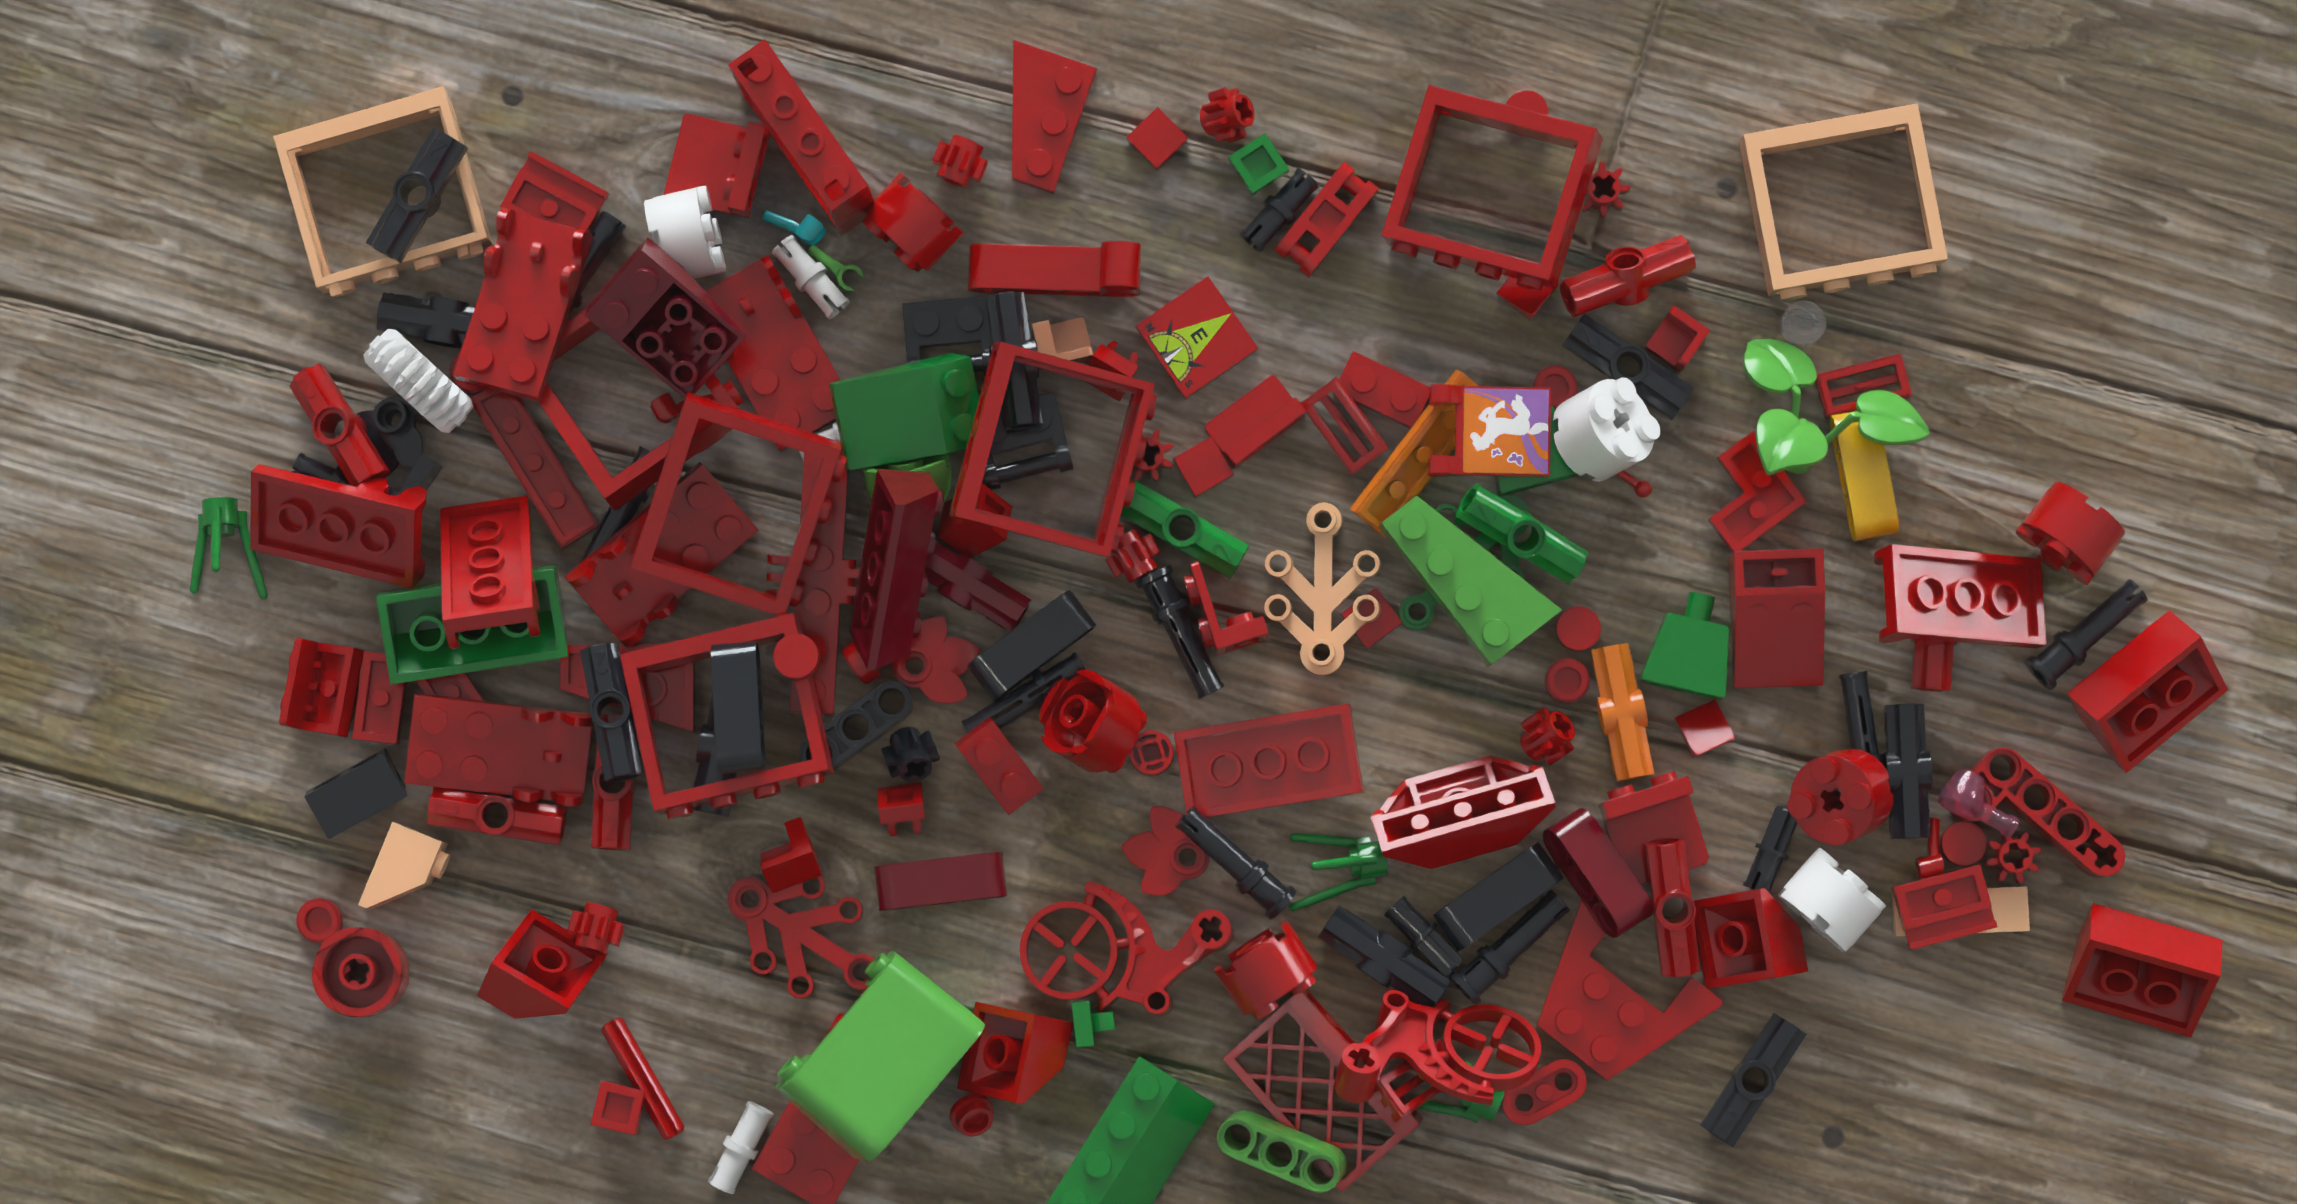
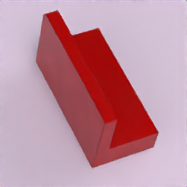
[1205,375,1307,469]

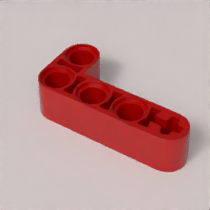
[968,241,1141,297]
[1947,747,2126,878]

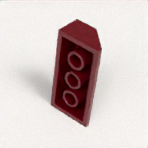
[849,469,943,670]

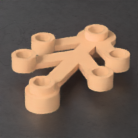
[1264,502,1381,675]

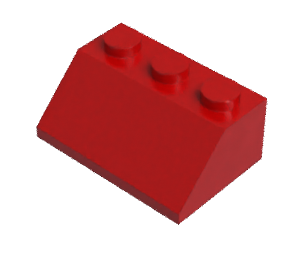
[2067,610,2228,773]
[2062,903,2223,1037]

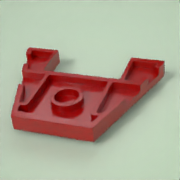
[1536,900,1723,1081]

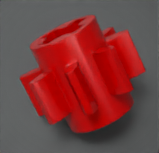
[1200,87,1255,143]
[932,134,988,189]
[1581,161,1631,219]
[1133,429,1173,483]
[1105,529,1161,584]
[1520,707,1575,766]
[1984,829,2041,884]
[567,902,625,955]

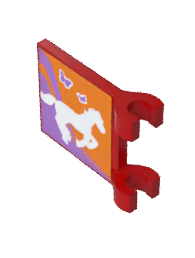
[1428,384,1551,477]

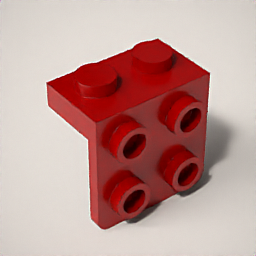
[1598,771,1709,884]

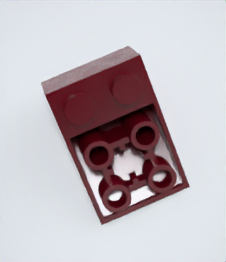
[584,237,746,399]

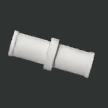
[772,235,850,319]
[708,1101,774,1194]

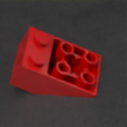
[1728,548,1825,689]

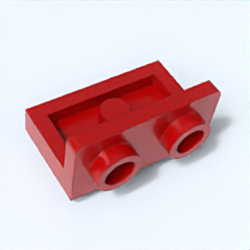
[279,638,364,737]

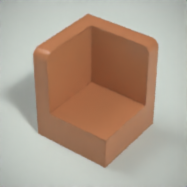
[1032,317,1093,372]

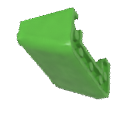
[774,951,985,1162]

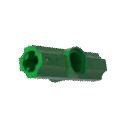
[1120,480,1250,579]
[1456,483,1589,584]

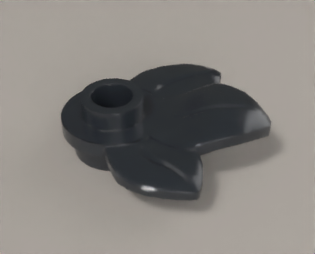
[357,396,423,476]

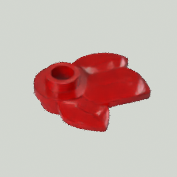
[892,616,980,704]
[1122,806,1210,896]

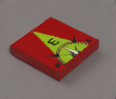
[1135,276,1258,400]

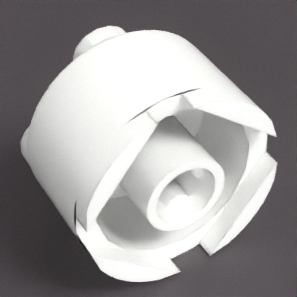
[644,185,726,279]
[1553,377,1660,482]
[1778,847,1886,953]

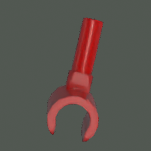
[650,392,715,424]
[1915,818,1944,880]

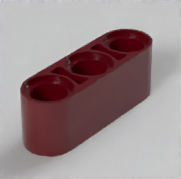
[1542,808,1653,938]
[874,852,1007,911]

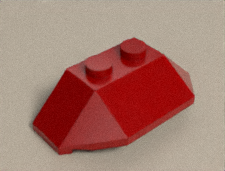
[1371,755,1556,869]

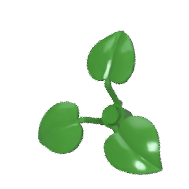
[1743,339,1930,475]

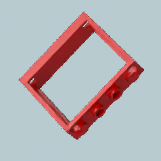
[728,39,874,236]
[1381,85,1603,291]
[539,308,744,511]
[949,341,1157,557]
[630,392,847,616]
[620,613,834,820]

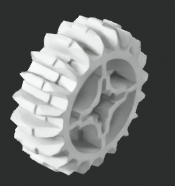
[363,329,473,433]

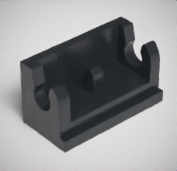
[304,748,408,839]

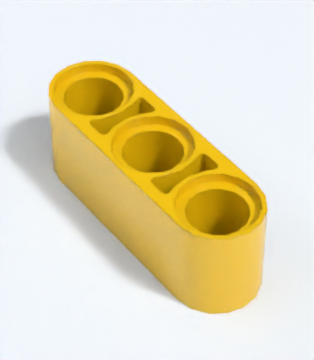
[1830,411,1899,541]

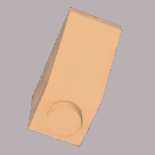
[358,822,450,909]

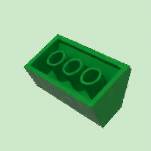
[376,564,568,685]
[1046,1056,1215,1204]

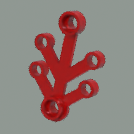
[728,876,874,999]

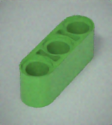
[1217,1110,1347,1193]

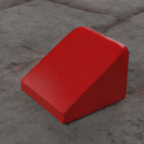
[1496,259,1560,321]
[1674,700,1736,758]

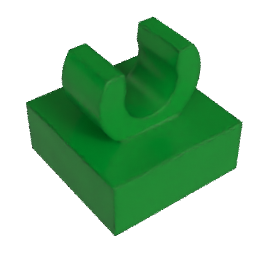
[1228,133,1289,196]
[1071,1001,1115,1048]

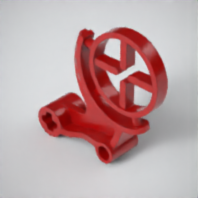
[1019,881,1234,1017]
[1334,990,1541,1105]

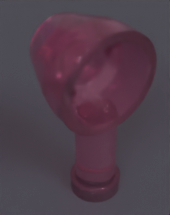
[1937,769,2019,837]

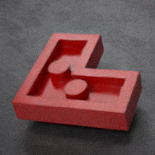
[1708,431,1807,552]

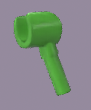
[807,245,864,292]

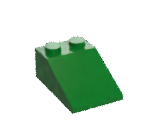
[829,353,979,470]

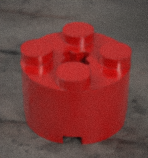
[861,172,964,273]
[2015,482,2125,585]
[1039,670,1147,773]
[1788,749,1893,846]
[1213,920,1317,1020]
[312,927,409,1017]

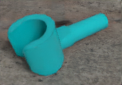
[763,210,827,246]

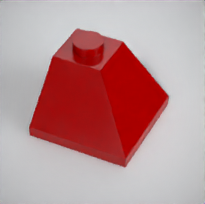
[1694,888,1808,989]
[477,909,608,1019]
[957,1001,1073,1104]

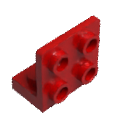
[664,113,770,219]
[1184,562,1269,656]

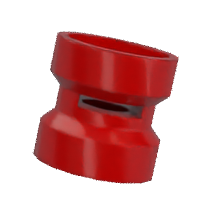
[1129,730,1173,776]

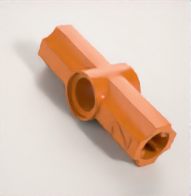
[1590,643,1654,782]

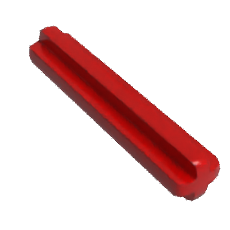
[601,1017,684,1140]

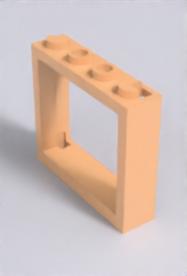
[273,87,493,297]
[1739,103,1948,300]

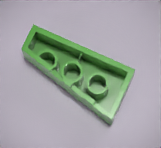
[1379,496,1562,667]

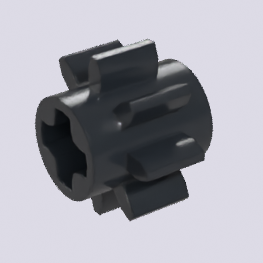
[881,727,940,782]

